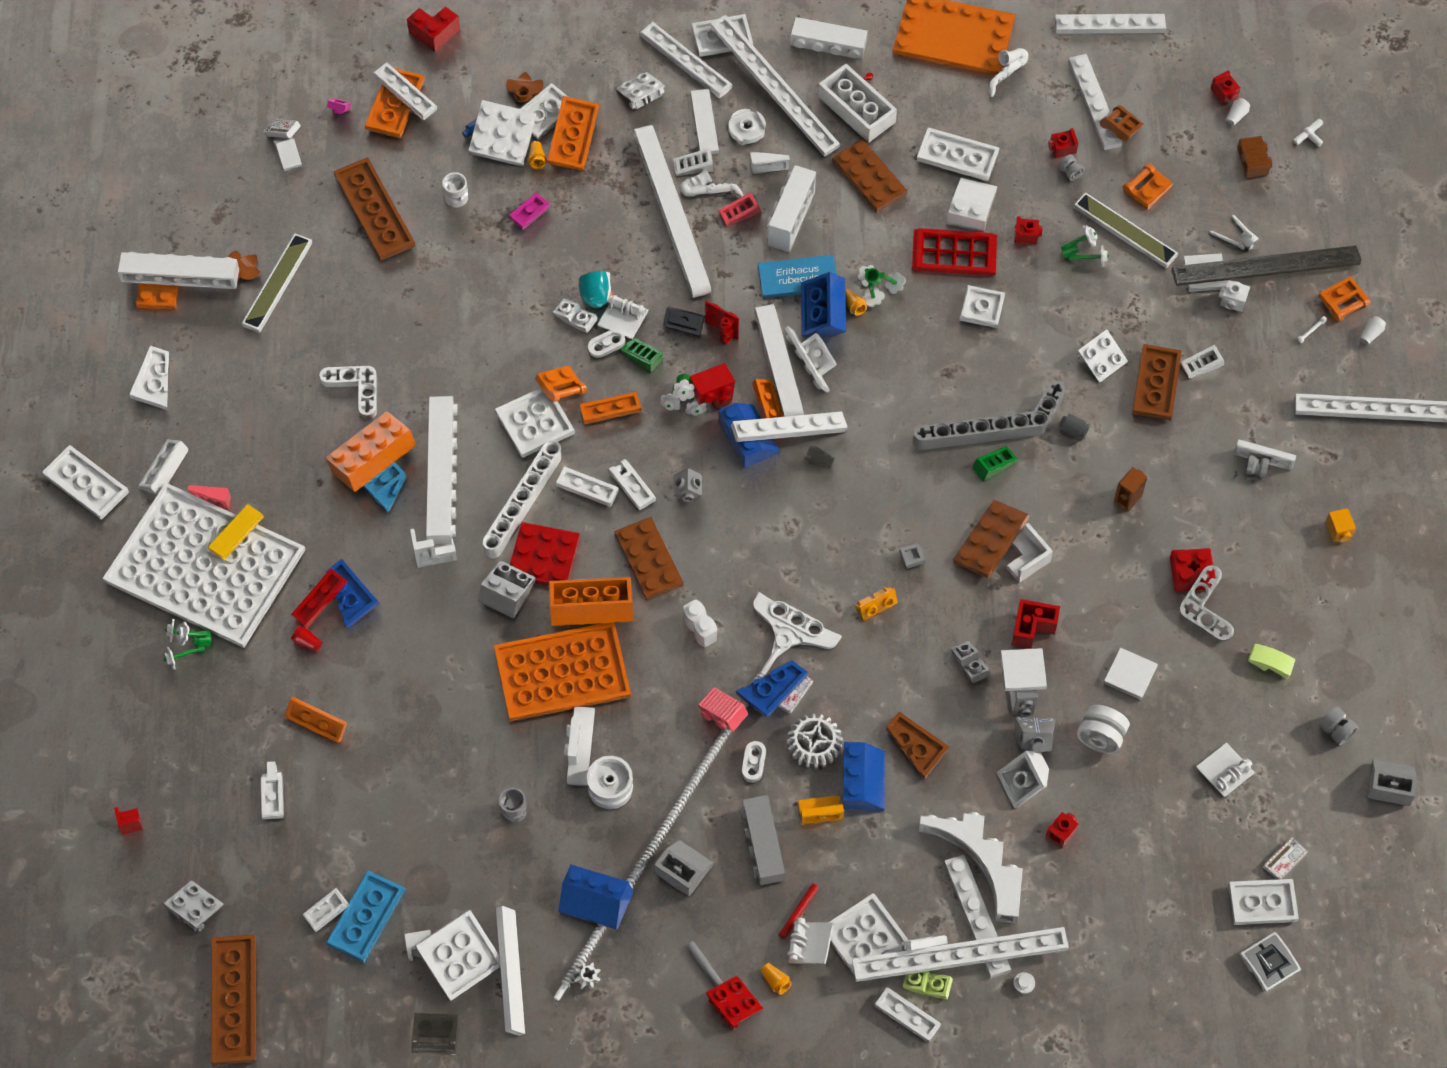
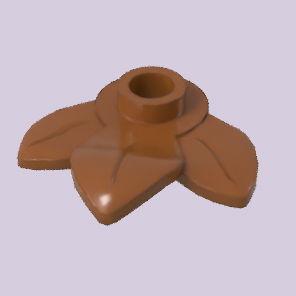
[506,72,543,103]
[228,250,261,280]

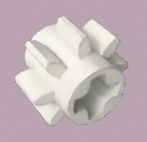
[574,962,601,989]

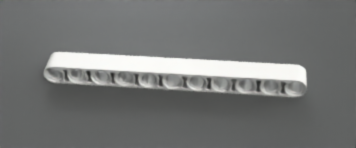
[633,125,711,298]

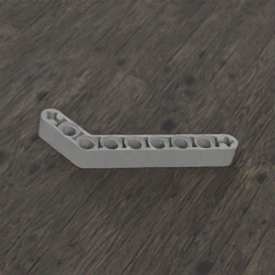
[913,381,1065,450]

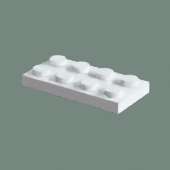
[917,127,1000,181]
[42,445,129,520]

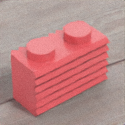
[698,687,748,732]

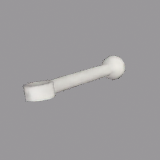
[1297,316,1327,343]

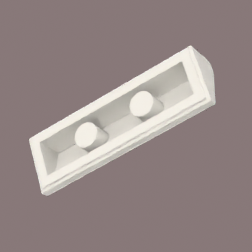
[138,439,189,496]

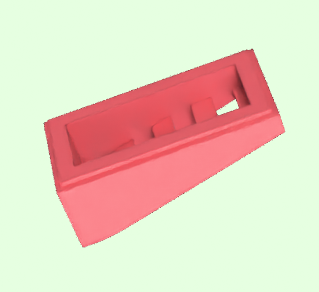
[718,192,762,226]
[188,485,231,510]

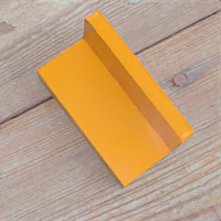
[798,795,844,825]

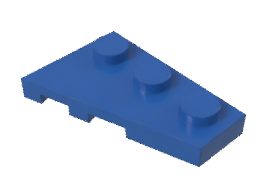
[326,559,380,629]
[736,660,808,718]

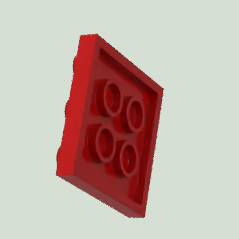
[510,522,580,586]

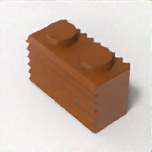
[1237,136,1272,178]
[1113,467,1147,511]

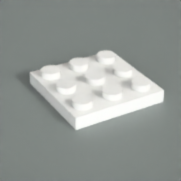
[468,100,537,167]
[495,388,575,458]
[830,893,908,975]
[415,909,500,1001]

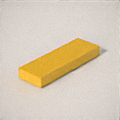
[208,504,264,561]

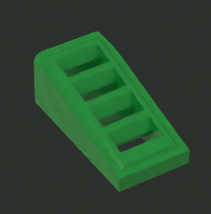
[621,338,663,372]
[973,446,1018,481]

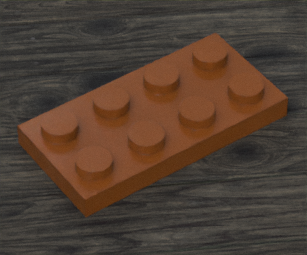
[832,139,907,212]
[1132,344,1182,421]
[953,499,1029,579]
[614,517,684,601]

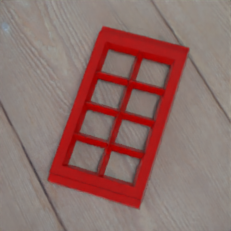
[912,228,997,276]

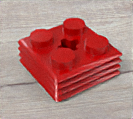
[1170,548,1216,591]

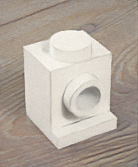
[405,930,431,961]

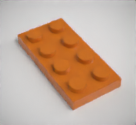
[365,68,425,139]
[547,96,600,172]

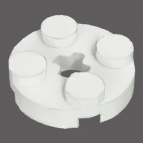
[728,109,766,145]

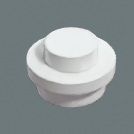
[1013,972,1035,994]

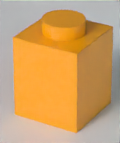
[1325,508,1356,542]

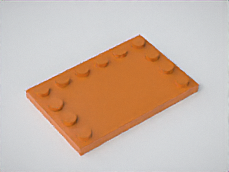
[892,0,1016,75]
[494,623,631,722]

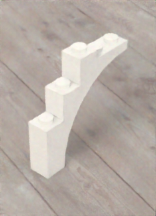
[919,812,1023,924]

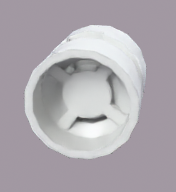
[442,172,469,207]

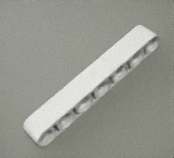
[754,304,804,417]
[483,440,561,559]

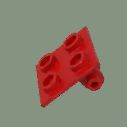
[705,301,739,344]
[706,976,763,1030]

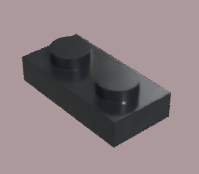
[663,306,705,336]

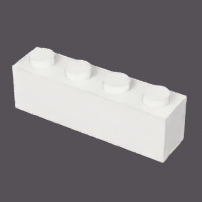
[791,17,868,59]

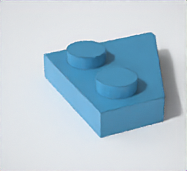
[363,462,406,513]

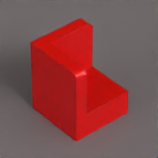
[114,807,143,835]

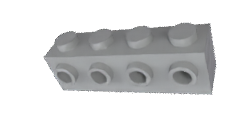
[740,795,785,885]

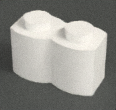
[683,599,717,648]

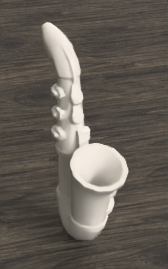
[989,48,1029,97]
[680,169,743,197]

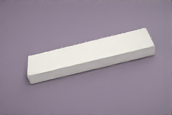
[373,63,437,121]
[691,89,719,155]

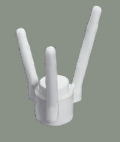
[1209,215,1259,250]

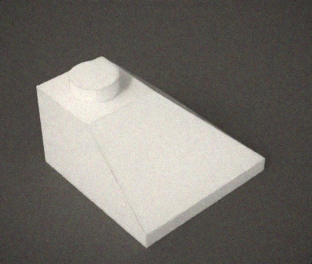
[996,751,1049,808]

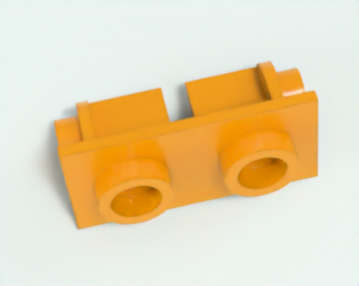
[855,587,898,621]

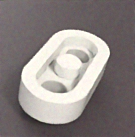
[588,329,625,358]
[742,741,766,783]

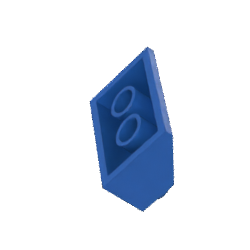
[801,272,846,337]
[718,403,780,468]
[842,742,885,811]
[558,864,633,930]

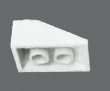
[947,177,998,233]

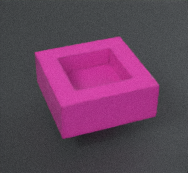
[327,98,351,114]

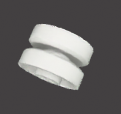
[1076,705,1130,754]
[587,756,633,809]

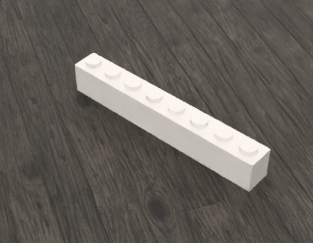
[426,396,458,545]

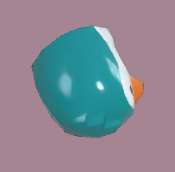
[578,271,614,308]

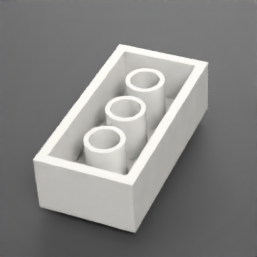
[818,64,897,143]
[766,165,816,252]

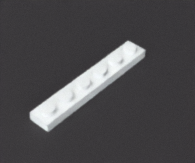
[1055,14,1166,34]
[1068,54,1122,150]
[731,412,848,442]
[944,855,1011,979]

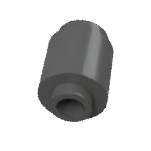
[1059,414,1090,439]

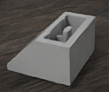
[478,561,536,618]
[1368,759,1417,806]
[654,840,714,897]

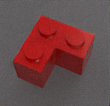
[407,6,460,52]
[689,363,735,408]
[1011,599,1061,649]

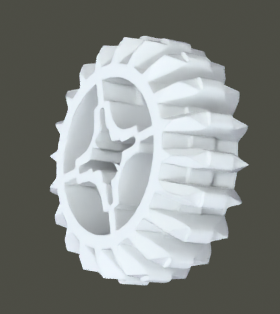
[786,713,843,769]

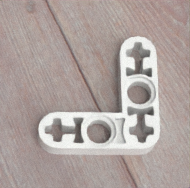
[319,366,377,420]
[1180,565,1234,640]

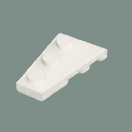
[130,346,169,410]

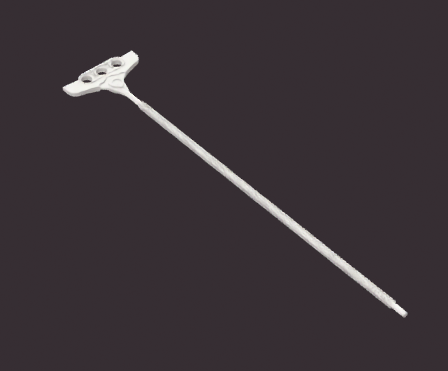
[554,592,842,1001]

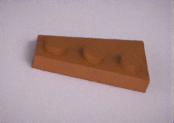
[886,712,949,780]

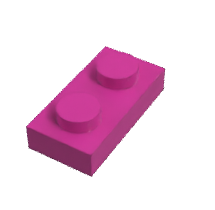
[509,193,550,230]

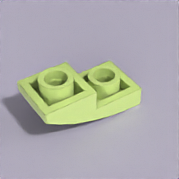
[1248,643,1295,678]
[903,971,953,999]

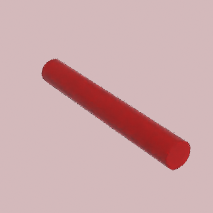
[778,883,819,939]

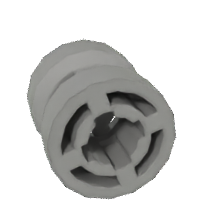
[1058,154,1085,181]
[1245,455,1269,478]

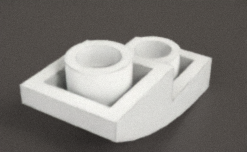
[553,299,598,333]

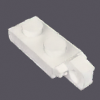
[261,761,284,820]

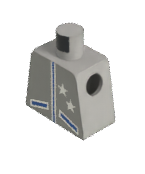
[1014,717,1055,753]

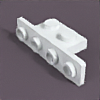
[785,326,837,393]
[564,707,595,786]

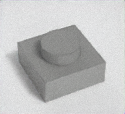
[899,543,925,569]

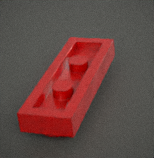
[291,568,347,628]

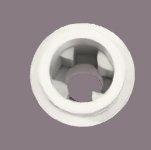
[1225,98,1250,126]
[1359,316,1386,345]

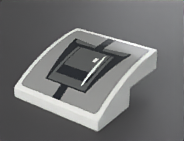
[1239,932,1301,991]

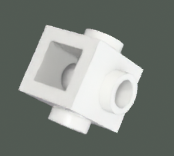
[1219,280,1250,312]

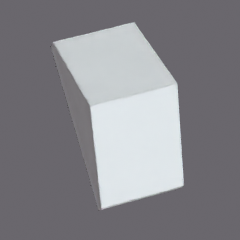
[273,137,302,171]

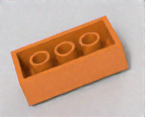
[325,411,416,492]
[549,577,633,626]

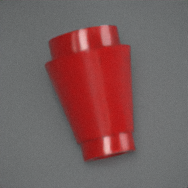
[291,626,323,652]

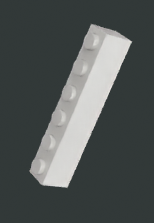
[118,252,239,289]

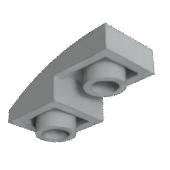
[951,640,990,684]

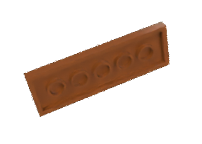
[333,157,415,261]
[211,934,256,1065]

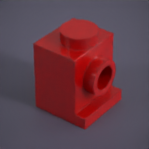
[1211,70,1241,104]
[1048,128,1079,158]
[1014,216,1043,244]
[1045,812,1079,848]

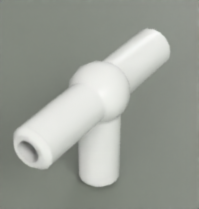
[1293,119,1323,147]

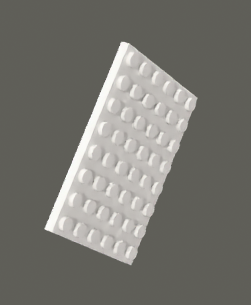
[102,483,305,648]

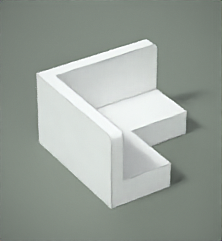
[1006,523,1053,583]
[410,529,457,568]

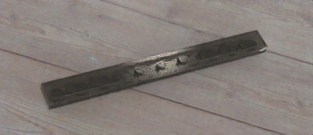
[1171,245,1362,286]

